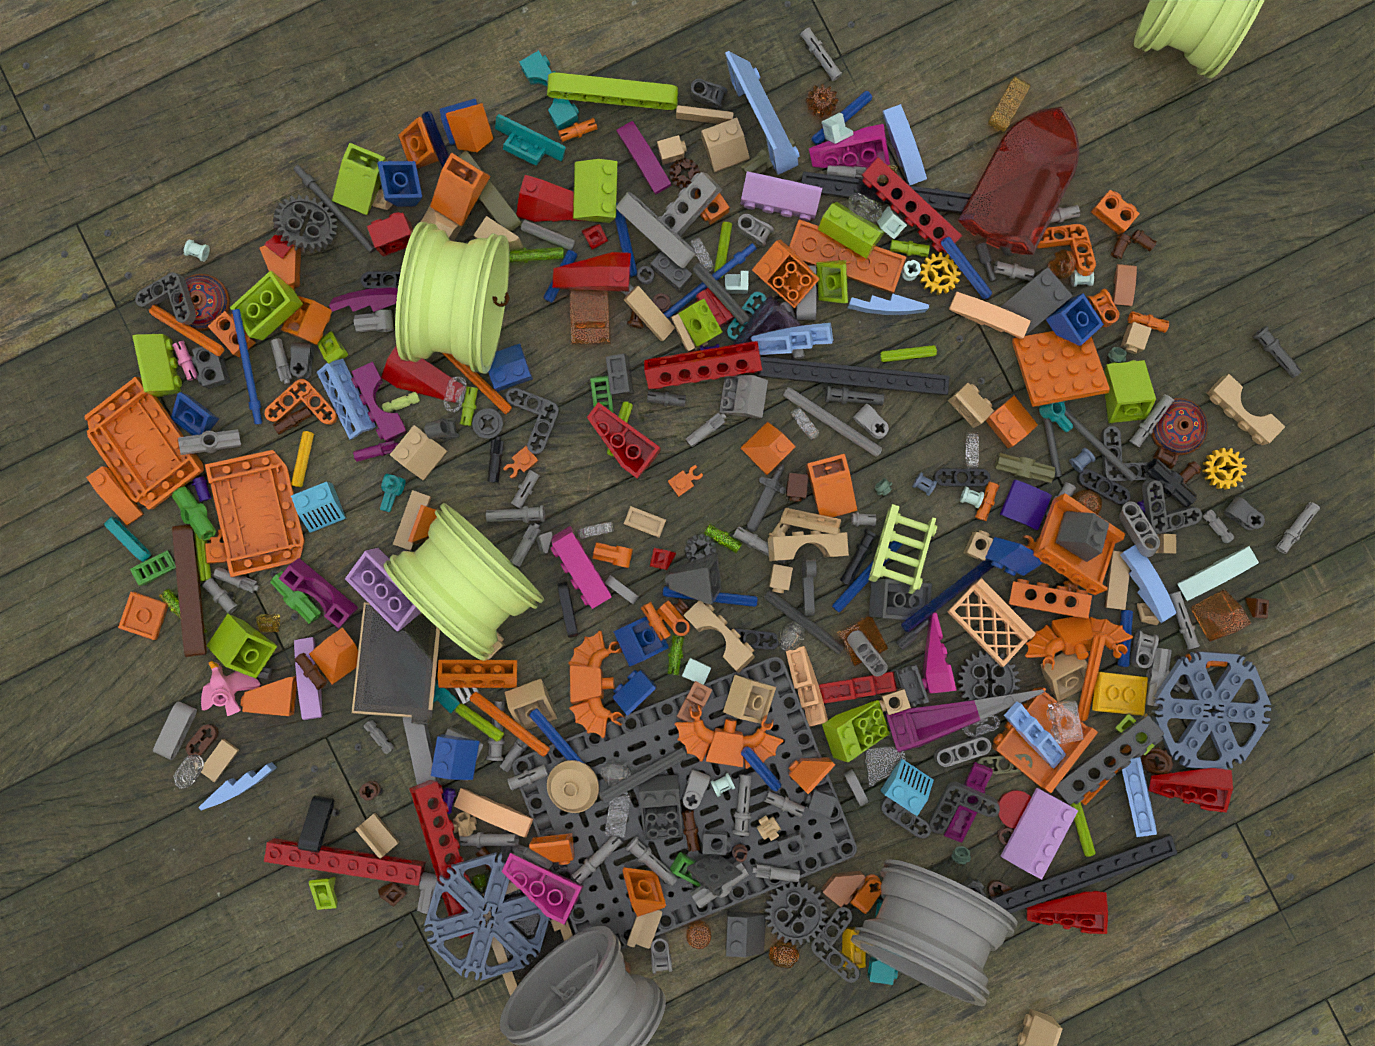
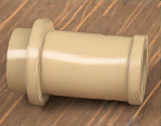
[769,520,791,538]

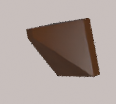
[1246,598,1269,619]
[378,882,407,907]

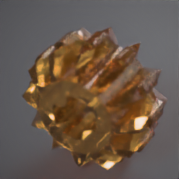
[806,84,839,118]

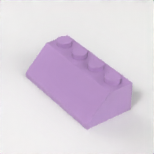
[740,171,822,222]
[345,548,421,632]
[1001,788,1078,879]

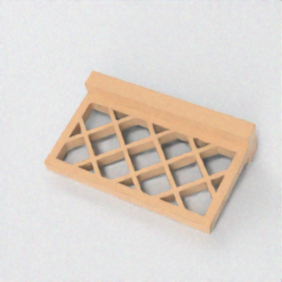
[947,578,1036,667]

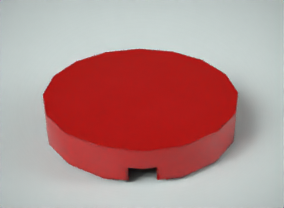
[998,790,1031,829]

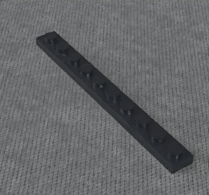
[801,171,991,217]
[758,357,950,396]
[989,834,1178,913]

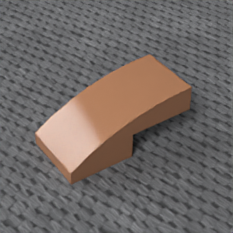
[1112,264,1137,306]
[676,681,712,722]

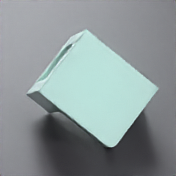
[822,113,854,144]
[876,206,907,239]
[725,271,748,294]
[682,658,711,685]

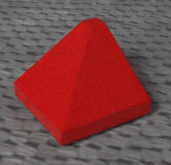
[581,224,608,250]
[264,235,294,259]
[650,548,676,570]

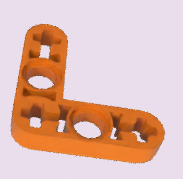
[1031,224,1096,276]
[265,379,338,425]

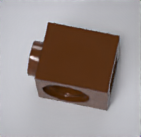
[786,473,809,502]

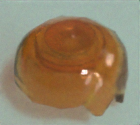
[1048,249,1076,279]
[1072,490,1102,515]

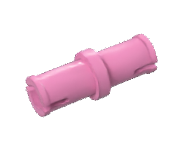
[172,341,198,381]

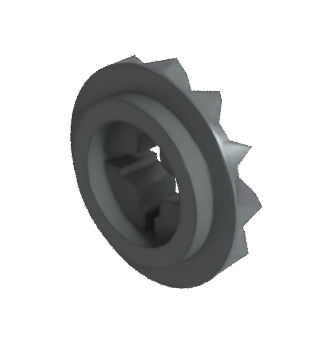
[472,408,503,439]
[685,534,716,562]

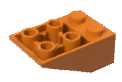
[430,153,490,226]
[752,239,820,308]
[805,454,857,517]

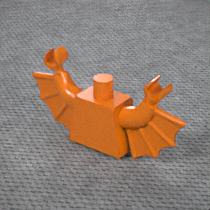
[1025,617,1133,670]
[568,631,625,738]
[674,704,783,769]

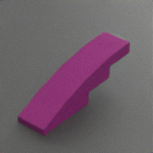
[616,121,672,195]
[329,287,398,312]
[944,762,993,843]

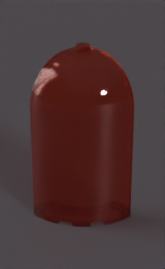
[958,107,1079,255]

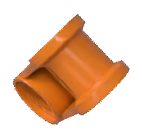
[1086,288,1119,328]
[849,874,882,914]

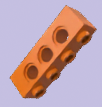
[1009,579,1092,619]
[438,660,517,688]

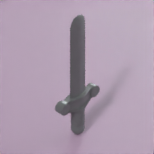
[747,464,786,532]

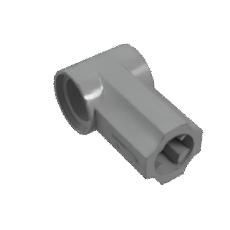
[354,310,394,332]
[417,872,437,914]

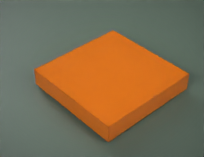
[118,591,169,640]

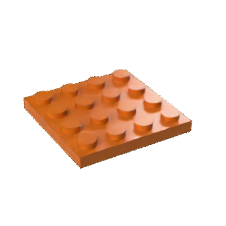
[1012,331,1110,407]

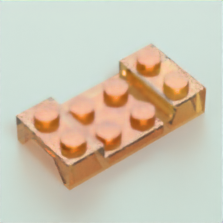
[570,289,610,345]

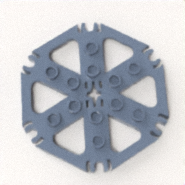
[1152,651,1271,770]
[424,852,549,981]

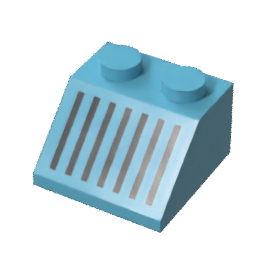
[291,482,346,533]
[880,758,934,816]

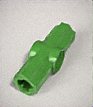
[172,486,216,541]
[270,571,323,624]

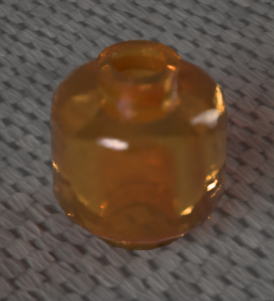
[686,920,712,949]
[769,941,799,968]

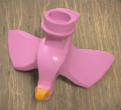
[201,661,261,716]

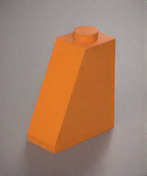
[260,245,301,291]
[241,676,297,716]

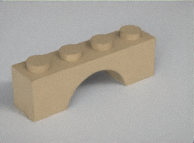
[1207,374,1285,445]
[768,529,849,561]
[684,601,755,673]

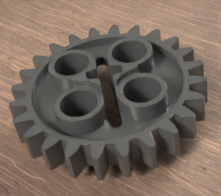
[273,195,337,253]
[956,650,1020,701]
[764,880,828,945]

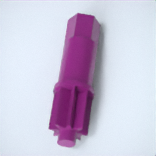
[353,440,399,462]

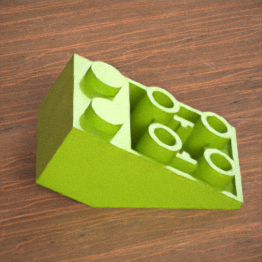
[332,143,387,216]
[822,700,890,763]

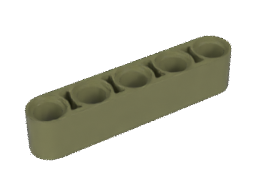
[458,151,522,232]

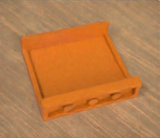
[1033,493,1125,595]
[992,687,1098,793]

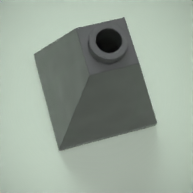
[665,553,722,604]

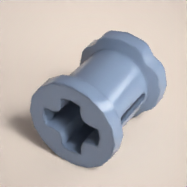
[1069,448,1096,473]
[912,472,937,496]

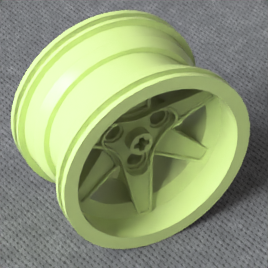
[1134,0,1264,79]
[395,222,510,374]
[383,503,544,661]

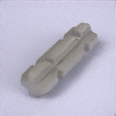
[1203,510,1234,543]
[364,720,394,754]

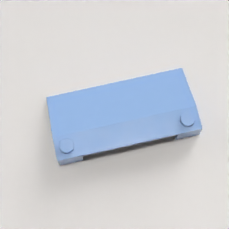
[725,51,800,175]

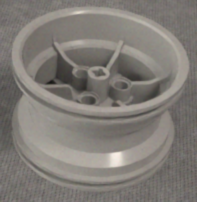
[851,859,1018,1006]
[500,926,666,1046]

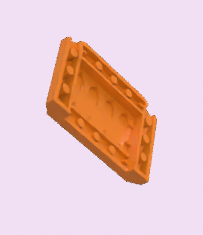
[84,376,204,510]
[205,450,305,577]

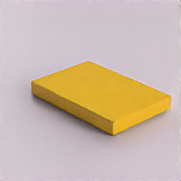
[1092,672,1148,716]

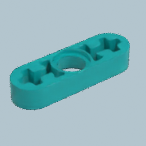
[727,292,766,341]
[104,516,152,562]

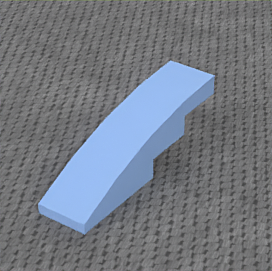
[882,104,927,186]
[847,294,929,315]
[751,323,833,355]
[1120,545,1176,623]
[1004,701,1066,769]
[198,762,277,810]

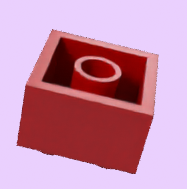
[367,212,413,257]

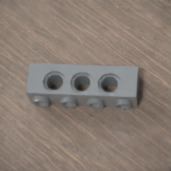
[659,172,723,236]

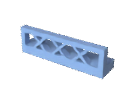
[317,359,376,440]
[1122,756,1157,837]

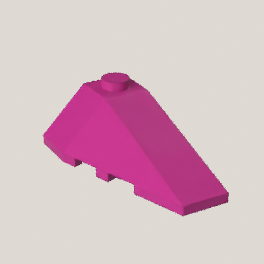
[809,124,891,168]
[921,612,956,693]
[502,853,584,925]

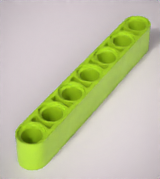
[547,73,678,110]

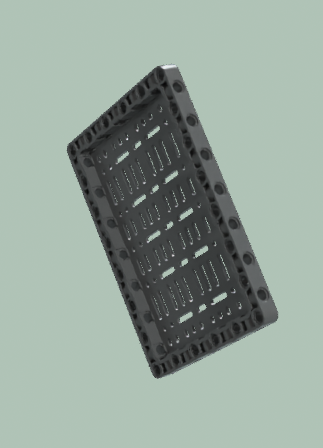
[512,656,857,950]

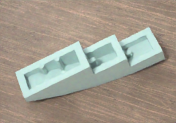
[1177,546,1259,601]

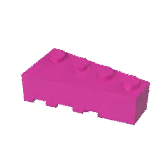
[550,526,612,609]

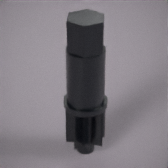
[487,436,504,483]

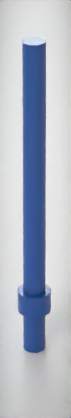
[663,243,757,319]
[232,309,262,424]

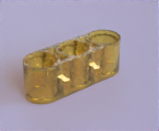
[988,76,1031,133]

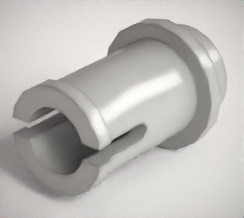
[851,512,876,527]

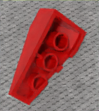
[516,175,585,222]
[552,252,631,292]
[381,346,466,403]
[587,402,661,479]
[1148,768,1233,813]
[1027,891,1108,934]

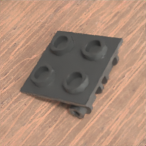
[687,854,743,896]

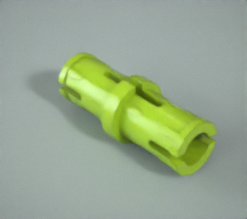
[890,239,930,257]
[459,386,478,426]

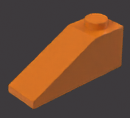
[86,466,144,525]

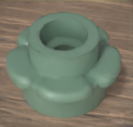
[1108,347,1127,363]
[874,478,892,496]
[952,846,971,865]

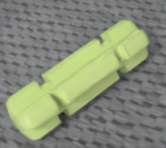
[382,392,420,413]

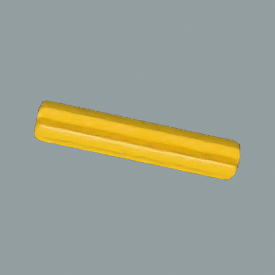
[291,431,314,487]

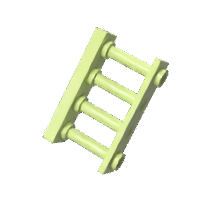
[868,504,937,594]

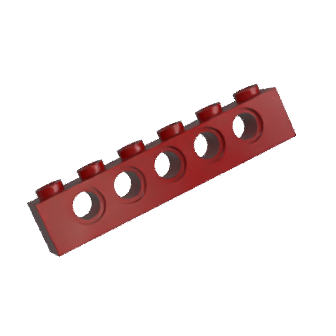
[861,157,962,253]
[644,341,762,389]

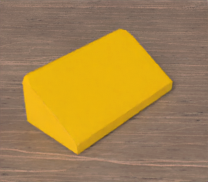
[842,927,866,969]

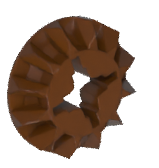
[669,158,700,188]
[1141,747,1173,775]

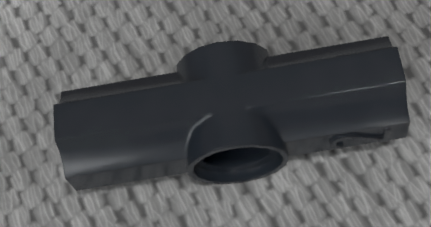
[1145,458,1197,507]

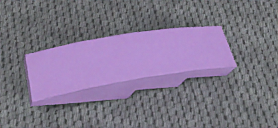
[294,637,322,720]

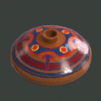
[178,274,230,331]
[1151,398,1208,455]

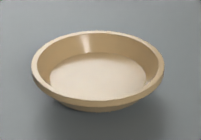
[547,760,599,813]

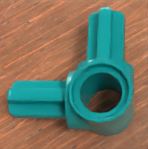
[1039,401,1073,432]
[380,473,406,512]

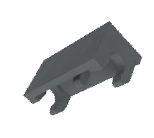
[606,354,634,396]
[895,664,929,707]

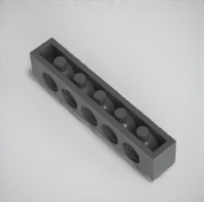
[1056,713,1164,805]

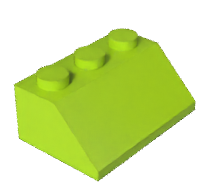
[573,159,617,223]
[818,202,885,259]
[230,271,303,340]
[132,334,182,397]

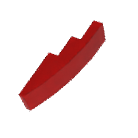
[818,671,897,703]

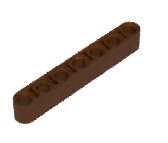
[172,524,207,657]

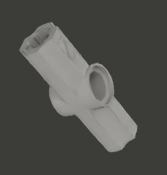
[178,429,241,455]
[1146,648,1172,707]
[690,861,749,908]

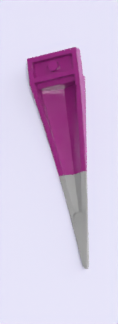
[886,690,1044,753]

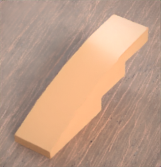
[948,292,1031,339]
[786,646,828,727]
[454,788,533,837]

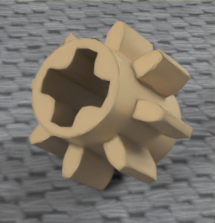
[453,812,477,837]
[757,816,781,841]

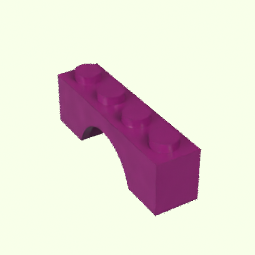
[351,362,408,442]
[279,558,359,628]

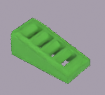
[590,375,614,413]
[130,550,176,586]
[670,852,701,887]

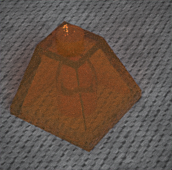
[1191,589,1251,641]
[837,615,888,666]

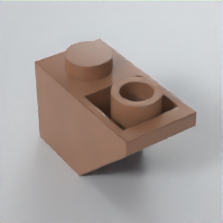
[821,871,865,907]

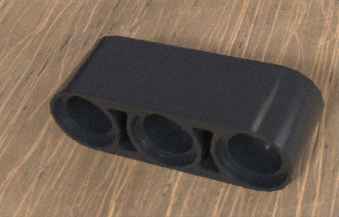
[298,795,334,853]

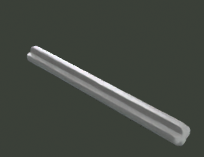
[783,387,882,457]

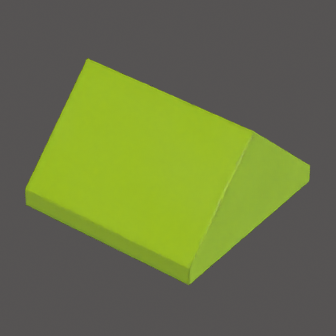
[816,260,848,303]

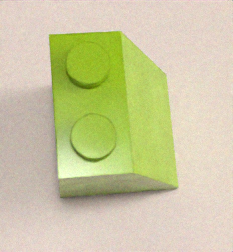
[1104,360,1156,423]
[207,614,277,679]

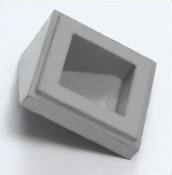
[536,532,552,555]

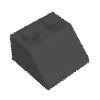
[1056,511,1109,562]
[725,911,766,957]

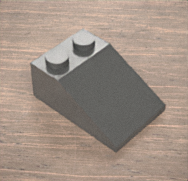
[1001,267,1072,335]
[869,579,932,621]

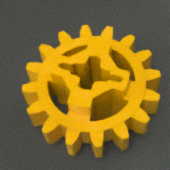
[918,252,961,295]
[1202,448,1247,490]

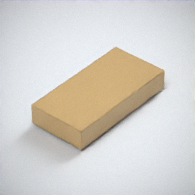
[624,506,666,538]
[199,739,239,782]

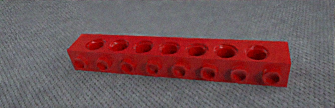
[409,780,481,939]
[264,838,426,886]

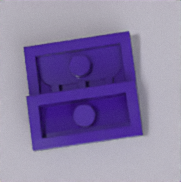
[1000,479,1052,530]

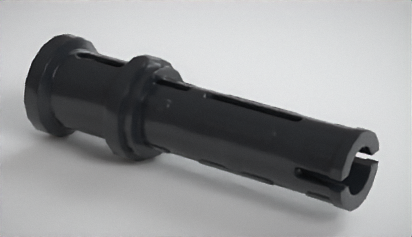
[840,529,880,586]

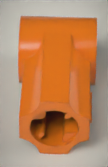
[592,543,633,568]
[657,600,691,636]

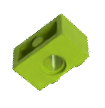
[678,299,722,347]

